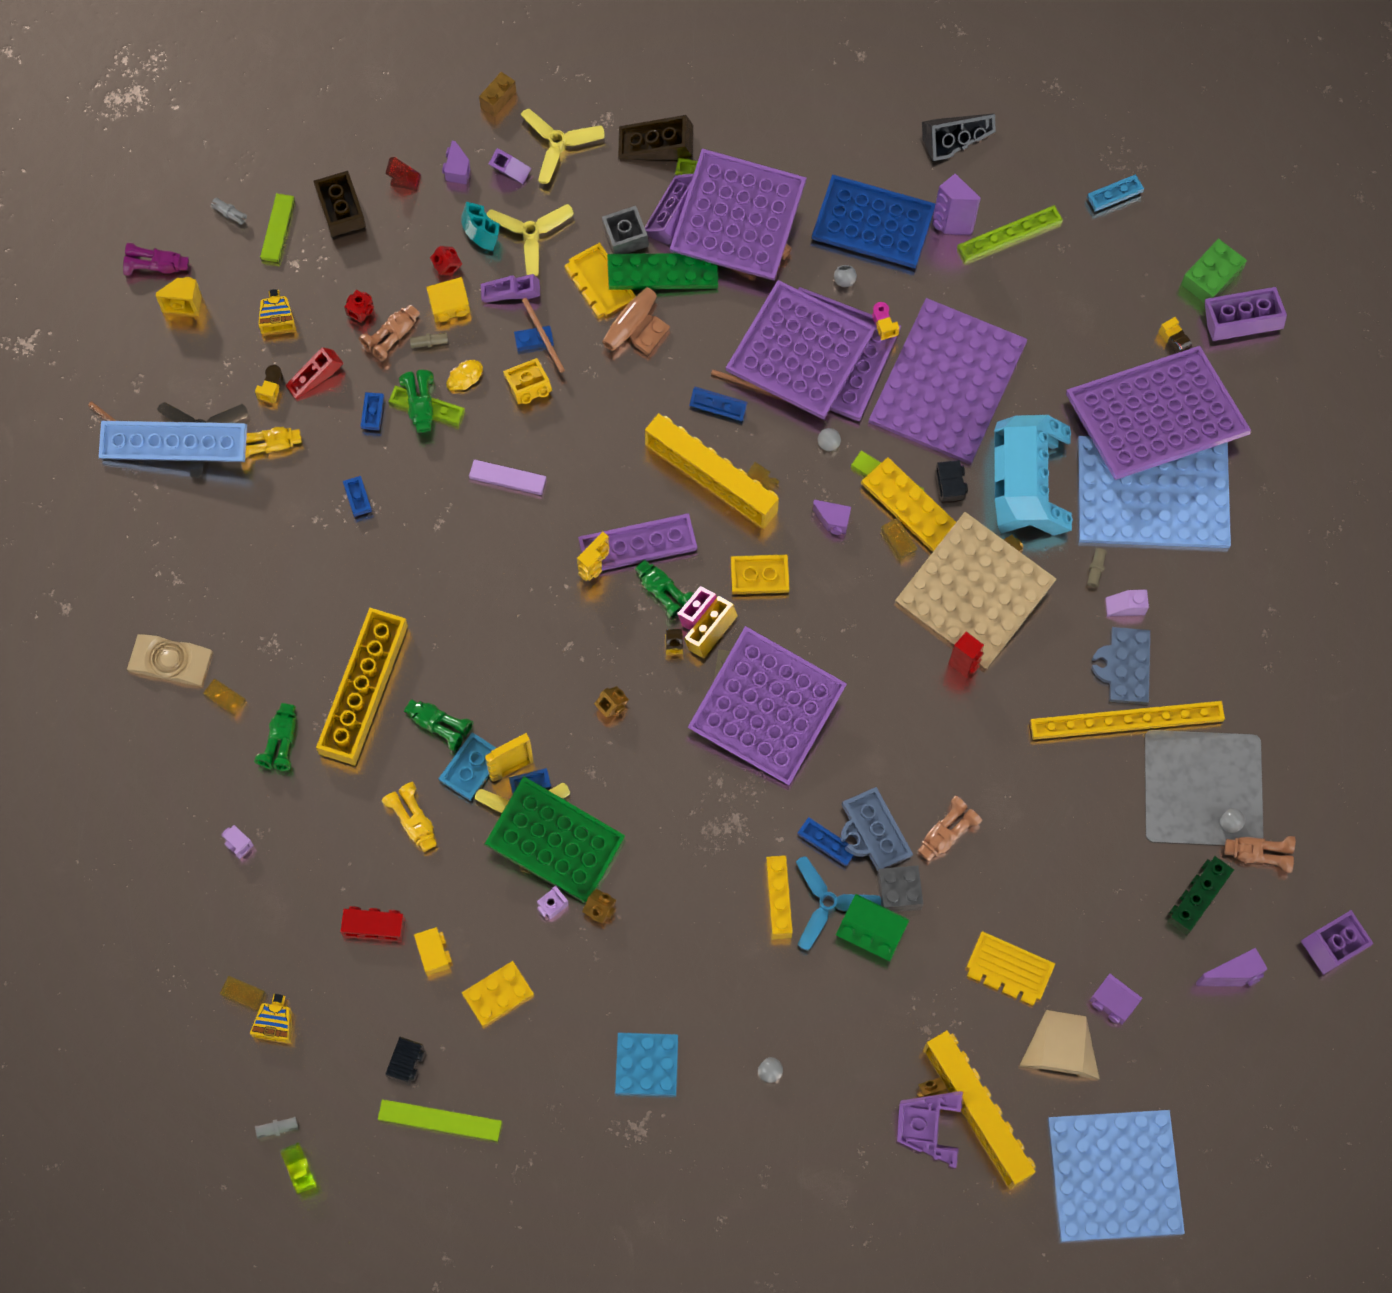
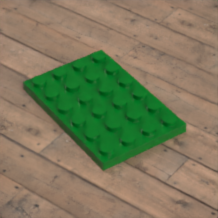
[484,776,625,904]

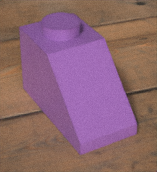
[812,500,851,535]

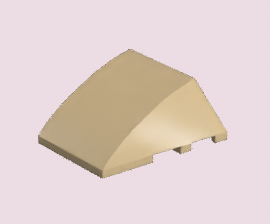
[1019,1010,1099,1080]

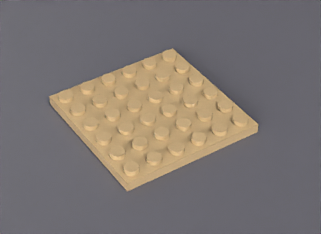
[895,512,1056,670]

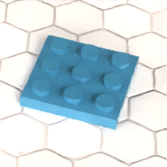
[615,1033,678,1096]

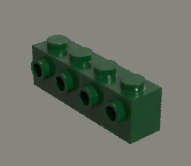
[1168,856,1235,935]

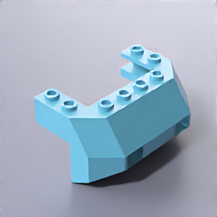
[994,415,1073,536]

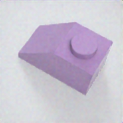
[1105,590,1149,617]

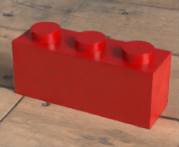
[948,631,984,678]
[340,906,405,941]

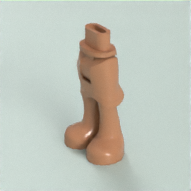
[359,305,420,361]
[918,796,982,861]
[1224,836,1296,873]

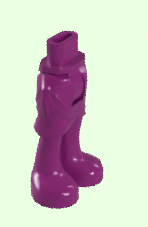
[123,242,189,276]

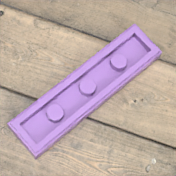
[469,460,546,496]

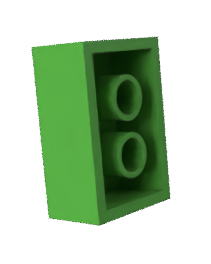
[1181,238,1247,303]

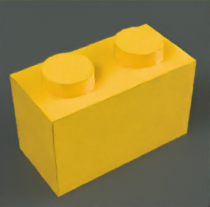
[414,927,452,976]

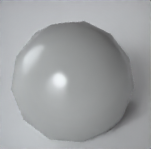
[834,265,857,287]
[817,428,841,451]
[1219,808,1245,833]
[758,1057,783,1083]

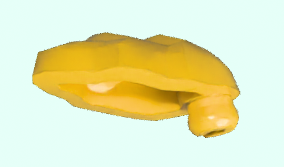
[446,360,483,391]

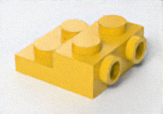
[503,358,552,404]
[577,532,609,581]

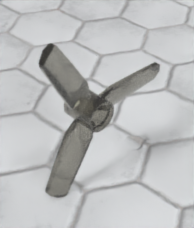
[157,402,248,478]

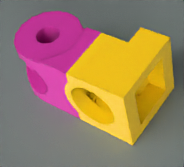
[872,302,900,340]

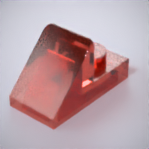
[385,157,421,190]

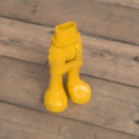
[245,427,302,459]
[381,782,437,852]

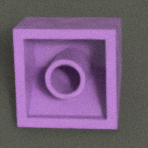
[1090,974,1143,1025]

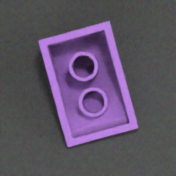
[1301,910,1374,975]
[1196,948,1267,986]

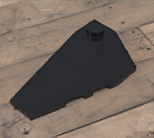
[922,113,996,161]

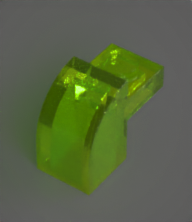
[280,1142,317,1195]

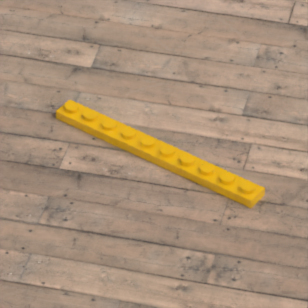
[1030,701,1225,740]

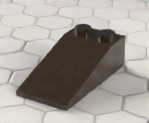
[618,115,693,160]

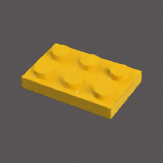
[731,555,789,595]
[461,961,534,1027]

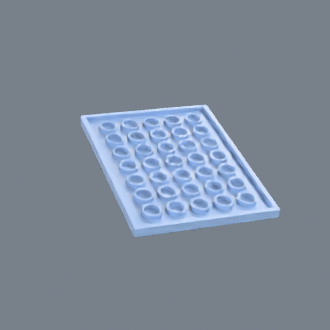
[1078,436,1231,548]

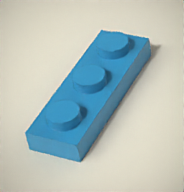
[1087,174,1144,212]

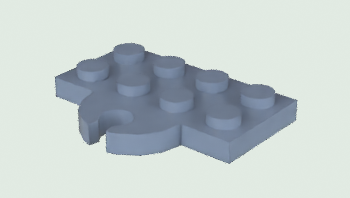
[1091,627,1150,705]
[840,787,913,871]

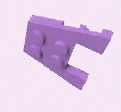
[897,1091,963,1168]

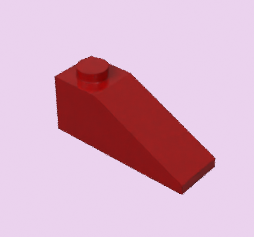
[285,347,344,399]

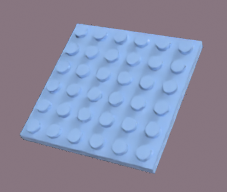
[1048,1110,1185,1242]

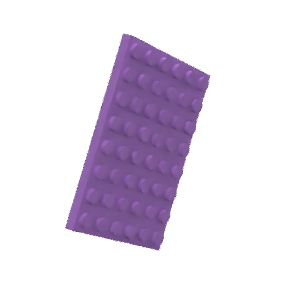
[868,298,1028,465]
[1066,346,1251,480]

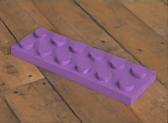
[578,513,697,571]

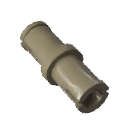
[410,332,448,349]
[1087,548,1107,588]

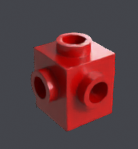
[430,246,462,276]
[344,290,374,323]

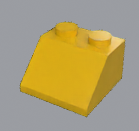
[156,277,202,316]
[426,277,470,322]

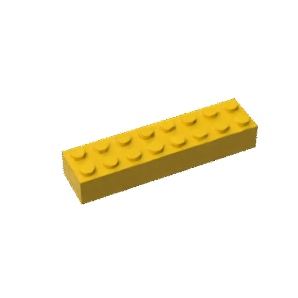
[645,413,779,529]
[316,608,408,766]
[923,1030,1036,1190]

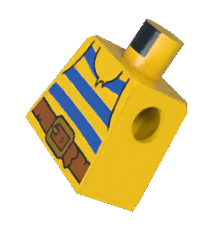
[259,289,296,334]
[250,994,292,1044]

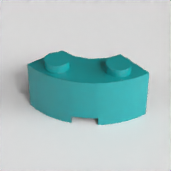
[461,202,500,251]

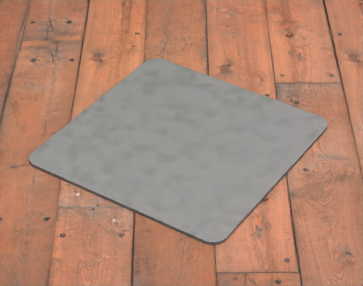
[1145,730,1263,846]

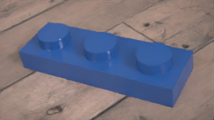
[689,387,748,421]
[797,817,854,867]

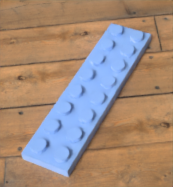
[99,421,247,462]

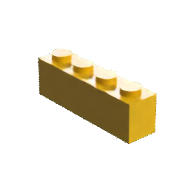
[766,856,792,940]

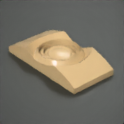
[127,634,212,687]

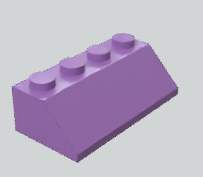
[645,174,694,245]
[932,174,981,235]
[1205,287,1287,341]

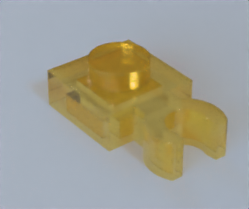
[747,462,779,491]

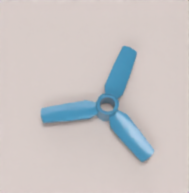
[796,856,882,950]

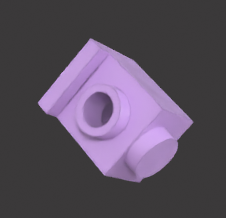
[221,825,254,859]
[537,886,568,920]

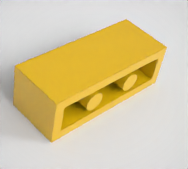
[684,596,738,658]

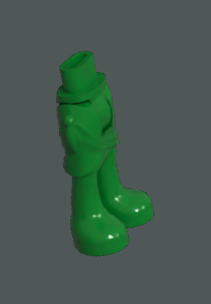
[399,370,434,433]
[635,560,694,620]
[404,699,473,752]
[254,703,296,771]

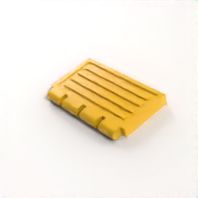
[564,242,636,318]
[485,733,534,782]
[966,931,1055,1006]

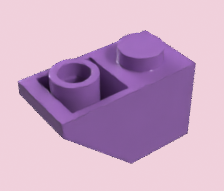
[442,141,471,184]
[489,148,531,184]

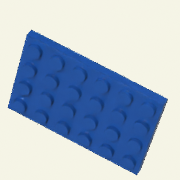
[811,174,936,269]

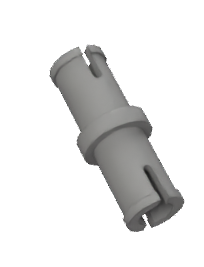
[211,198,247,225]
[255,1117,298,1139]

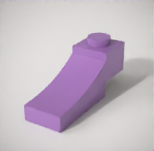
[481,274,540,303]

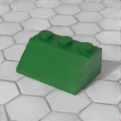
[836,894,910,961]

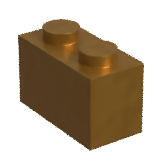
[479,72,516,117]

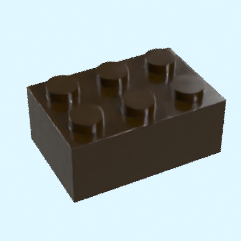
[313,171,366,237]

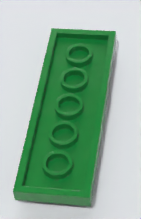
[607,253,718,290]

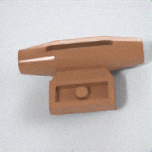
[602,288,670,356]

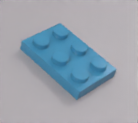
[438,732,496,801]

